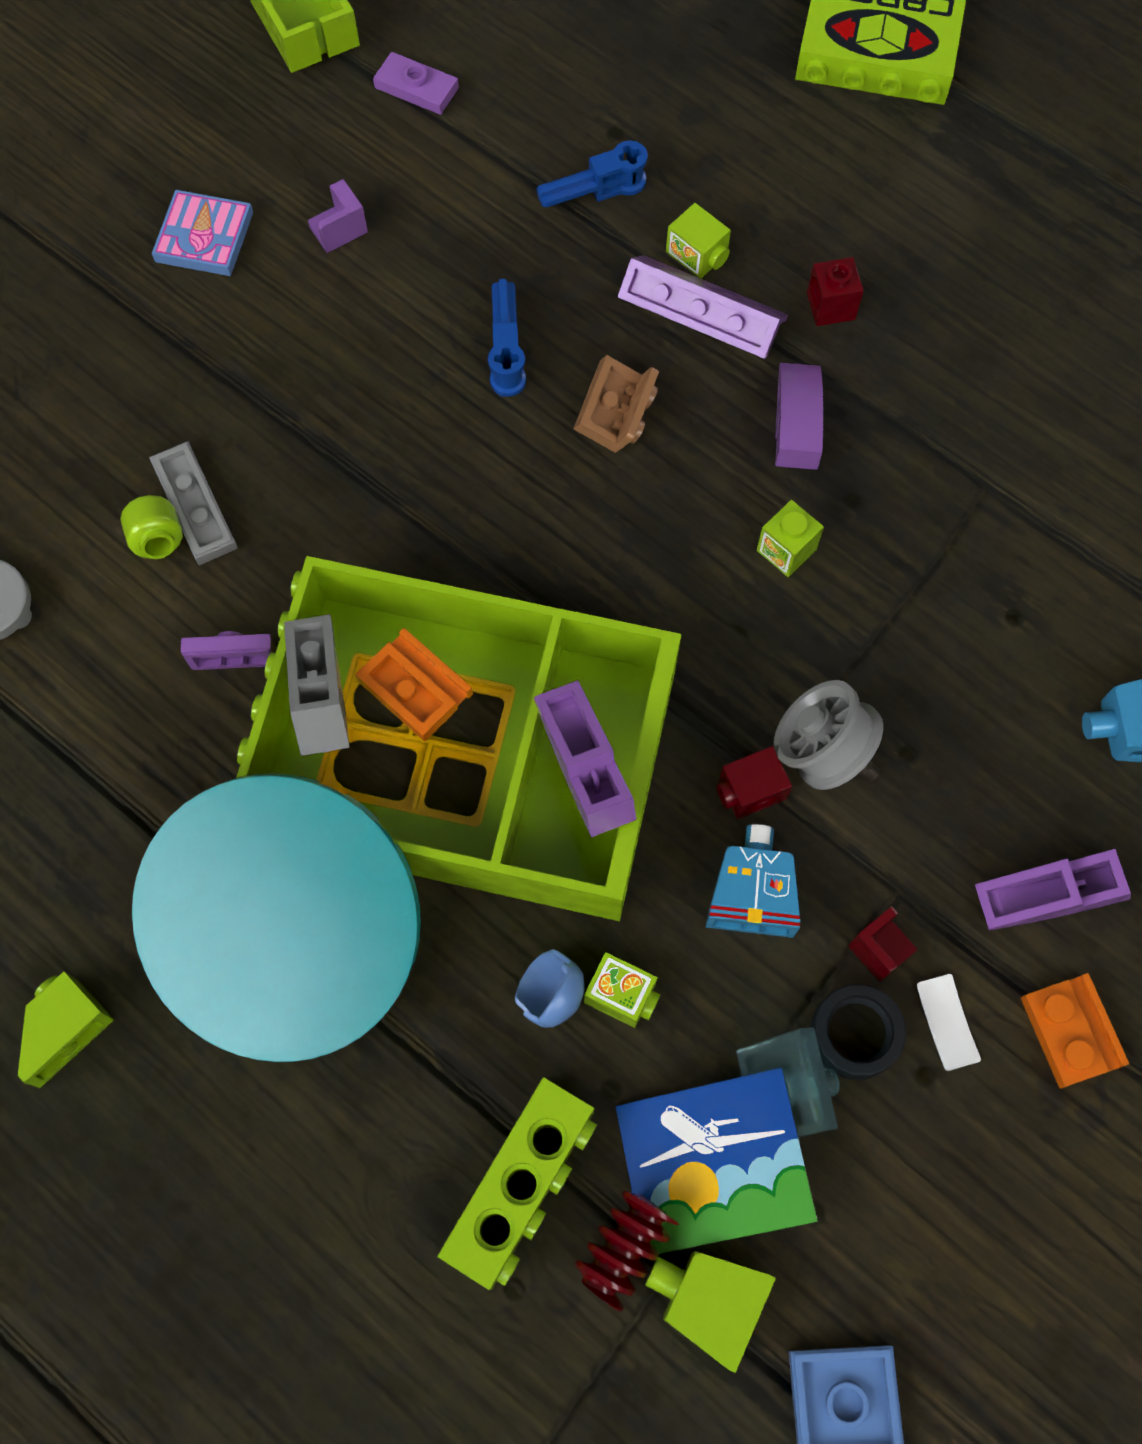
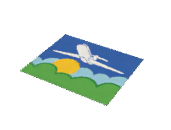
[615,1067,818,1254]

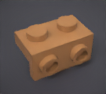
[573,355,659,453]

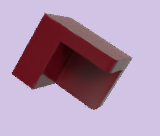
[848,906,918,982]

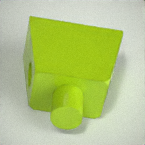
[645,1251,776,1373]

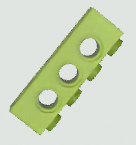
[437,1077,598,1290]

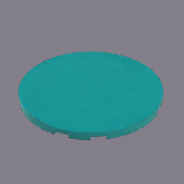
[132,773,421,1062]

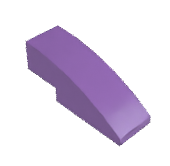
[775,363,823,470]
[534,680,637,837]
[975,849,1131,930]

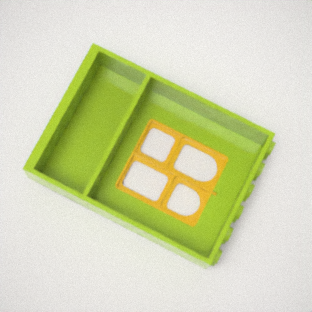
[236,556,681,922]

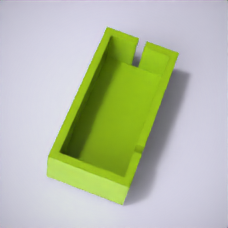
[250,0,360,73]

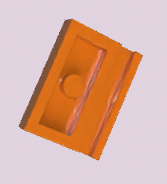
[355,628,473,742]
[1020,973,1129,1089]

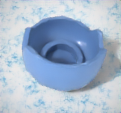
[515,949,585,1028]

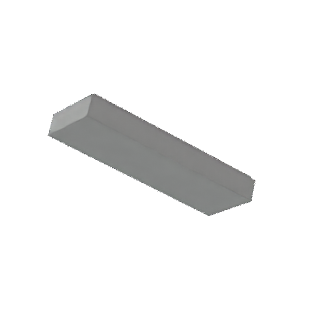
[149,441,238,565]

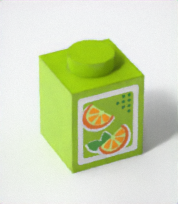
[666,203,731,279]
[756,500,824,577]
[584,952,661,1028]

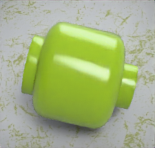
[120,495,183,559]

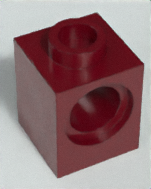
[807,257,864,326]
[716,746,792,820]

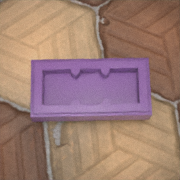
[373,52,459,115]
[181,631,277,670]

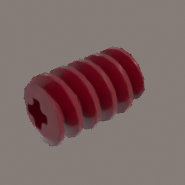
[574,1190,680,1312]

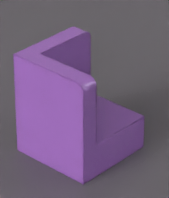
[308,179,368,253]

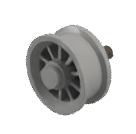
[774,680,883,790]

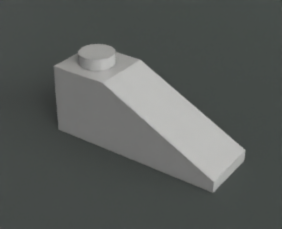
[284,614,350,756]

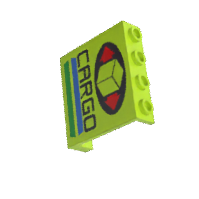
[795,0,966,105]

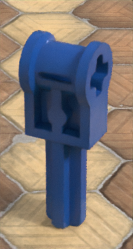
[537,140,648,207]
[488,279,526,397]

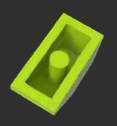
[18,972,114,1088]

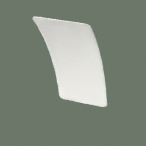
[917,974,981,1071]

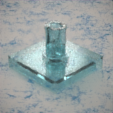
[736,1027,840,1139]

